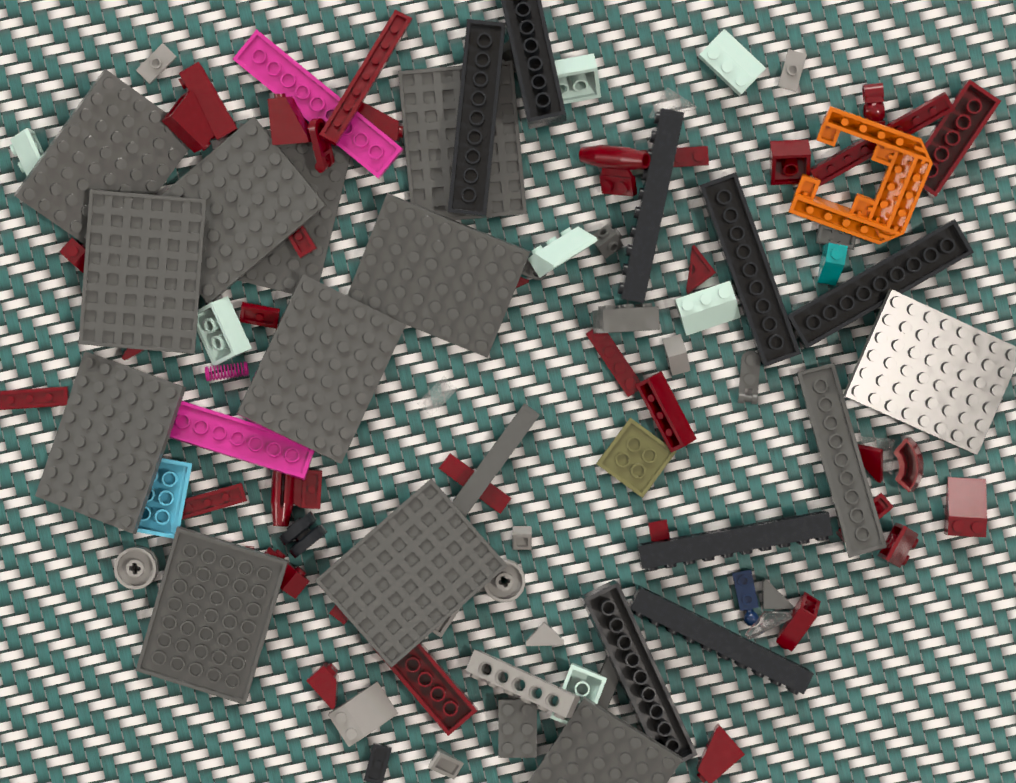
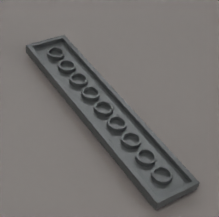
[796,363,887,558]

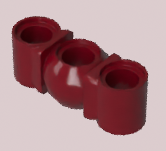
[862,83,885,125]

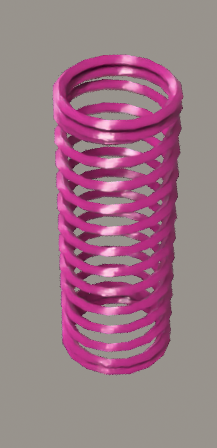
[205,362,249,382]

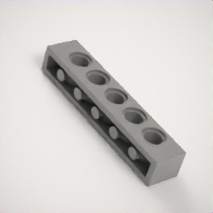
[465,649,580,720]

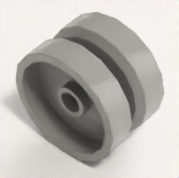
[114,546,160,590]
[484,559,525,603]

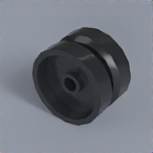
[278,511,328,558]

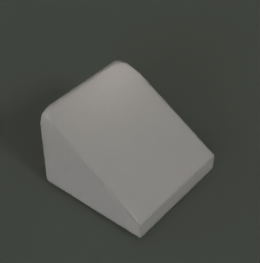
[512,526,532,550]

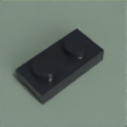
[364,743,392,783]

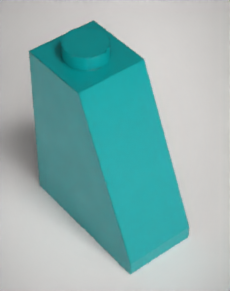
[817,243,848,286]

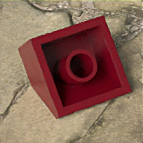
[769,139,811,185]
[307,662,339,709]

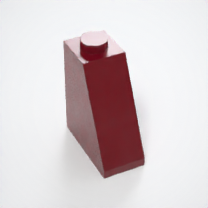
[162,90,214,153]
[267,93,312,145]
[357,102,404,142]
[776,592,821,652]
[696,724,745,783]

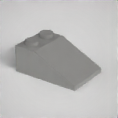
[328,681,398,747]

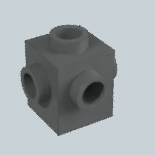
[593,224,624,259]

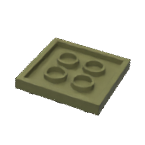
[596,418,676,498]

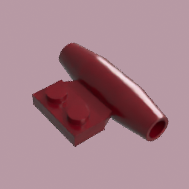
[579,145,650,197]
[271,470,322,527]

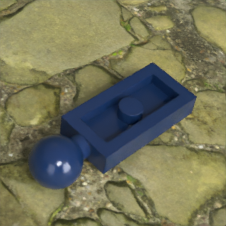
[732,570,759,626]

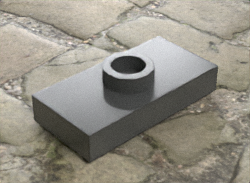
[816,224,856,250]

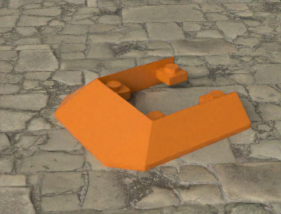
[789,106,933,245]

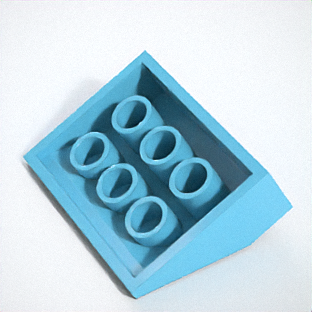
[137,457,192,539]

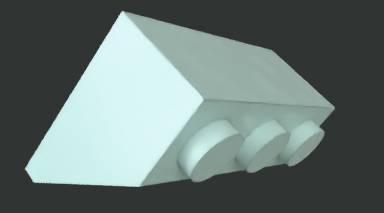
[698,29,766,96]
[555,53,601,104]
[10,128,44,176]
[528,227,598,278]
[674,281,741,336]
[197,296,252,366]
[551,663,607,724]

